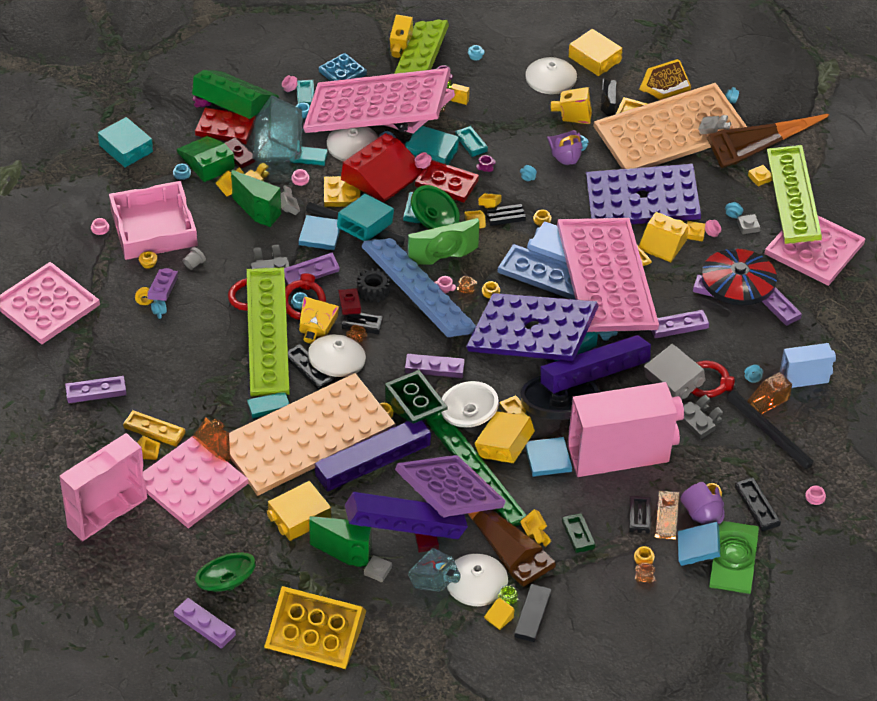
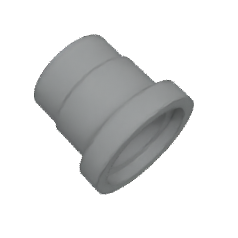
[183,247,206,270]

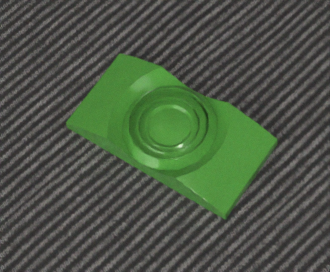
[408,218,480,265]
[709,521,759,594]

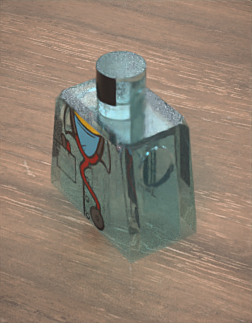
[408,548,461,592]

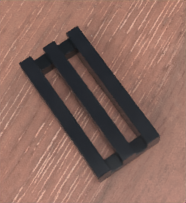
[486,204,526,226]
[342,313,383,334]
[629,496,651,533]

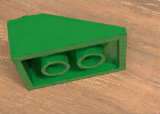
[177,136,235,182]
[231,170,281,227]
[309,516,372,567]

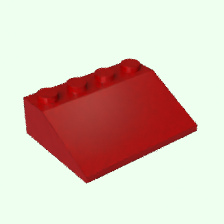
[341,133,424,202]

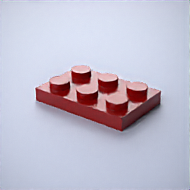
[195,108,256,144]
[415,160,479,203]

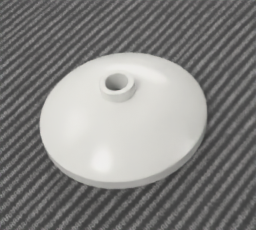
[526,57,577,94]
[327,127,379,161]
[308,334,366,377]
[441,381,499,427]
[446,554,508,606]

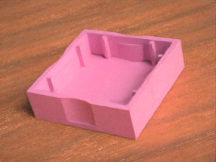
[109,181,198,260]
[60,433,147,542]

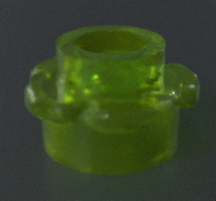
[498,585,518,605]

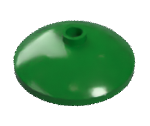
[411,185,460,229]
[195,552,256,591]

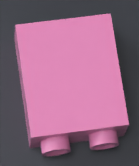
[567,382,684,477]

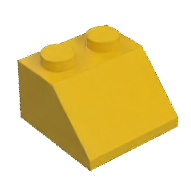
[639,212,689,263]

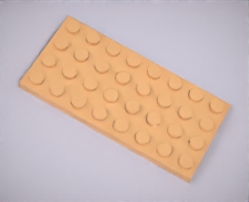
[593,83,747,169]
[219,373,396,496]

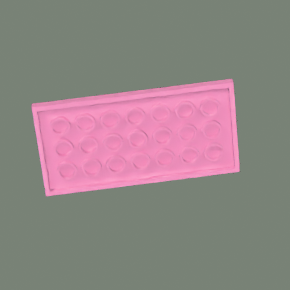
[303,68,450,133]
[557,218,659,332]

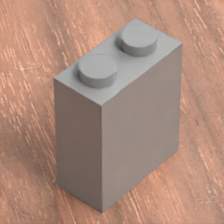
[644,344,705,400]

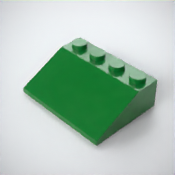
[192,70,279,119]

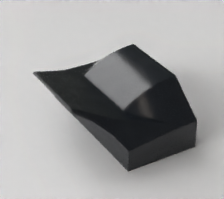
[601,78,616,116]

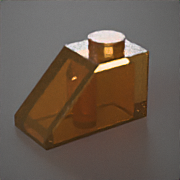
[747,372,792,414]
[193,418,230,462]
[655,491,679,539]

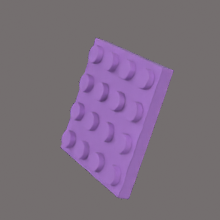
[395,455,506,517]

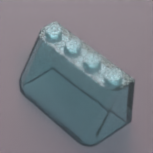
[252,95,303,162]

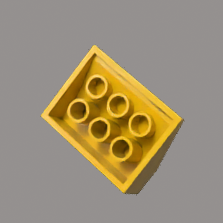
[264,586,366,669]

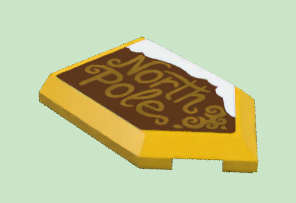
[639,59,691,100]

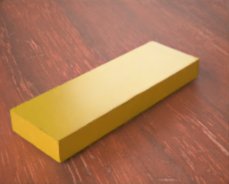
[123,410,185,447]

